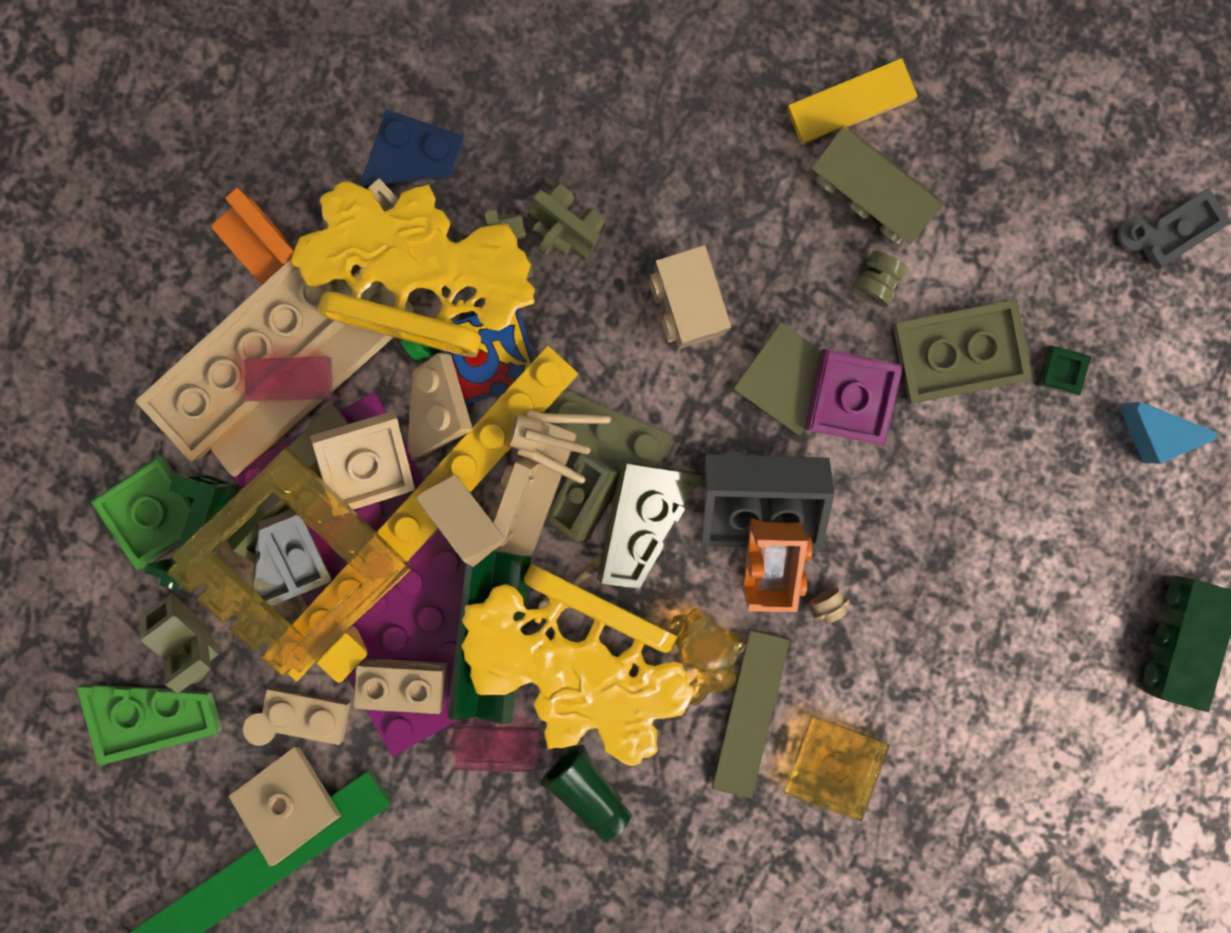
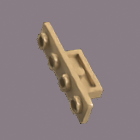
[488,423,577,556]

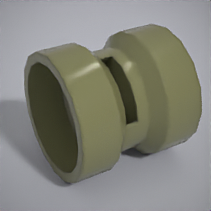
[852,251,909,307]

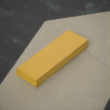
[787,58,918,147]

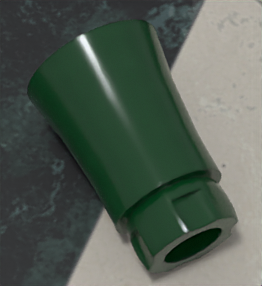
[541,745,632,842]

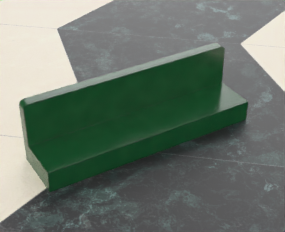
[448,550,532,724]

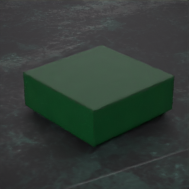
[1036,345,1091,396]

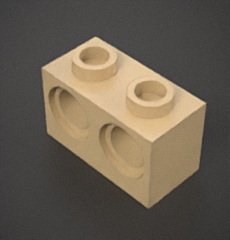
[354,658,449,714]

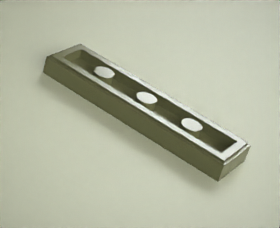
[711,629,790,799]

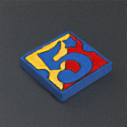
[446,308,534,405]

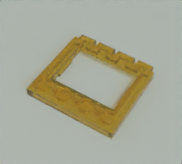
[167,446,411,677]

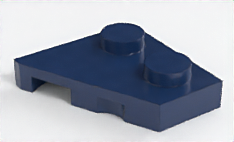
[360,109,465,189]

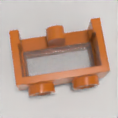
[742,519,812,612]

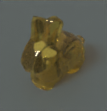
[669,608,747,706]

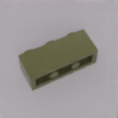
[811,125,944,245]

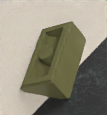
[545,453,620,542]

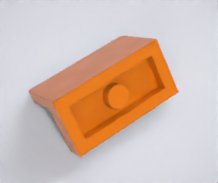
[212,187,295,285]

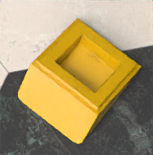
[317,626,367,683]

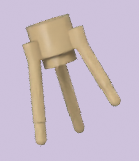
[509,410,611,484]

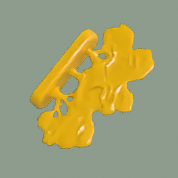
[290,181,535,357]
[461,563,695,766]

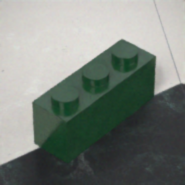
[1144,576,1231,713]

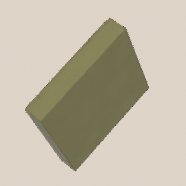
[732,322,821,437]

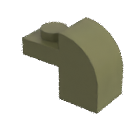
[139,593,219,694]

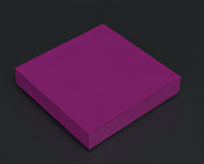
[804,349,903,446]

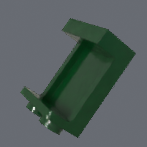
[143,473,240,589]

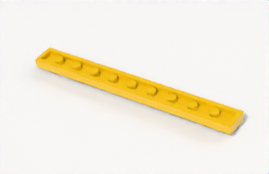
[266,346,579,682]

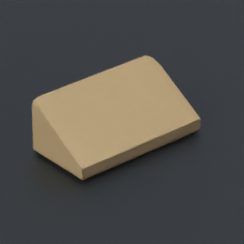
[416,475,506,567]

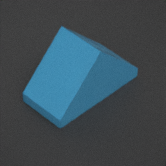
[1121,402,1217,464]

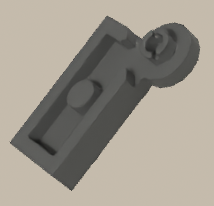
[1117,188,1231,269]

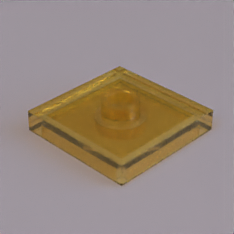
[783,715,890,822]

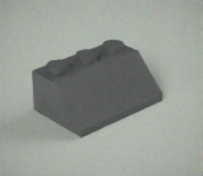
[701,454,835,549]

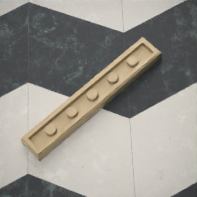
[210,287,420,477]

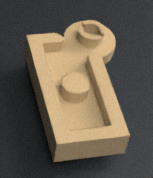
[243,686,350,746]

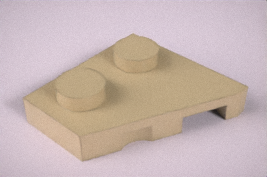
[407,353,473,462]

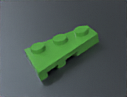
[76,684,222,766]

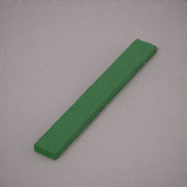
[127,769,392,933]

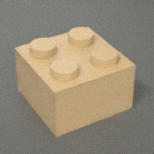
[648,245,731,350]

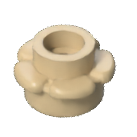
[810,588,850,624]

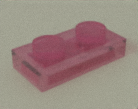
[244,356,333,402]
[455,726,539,772]

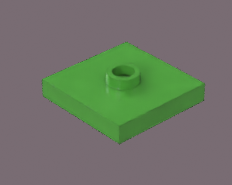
[90,456,193,570]

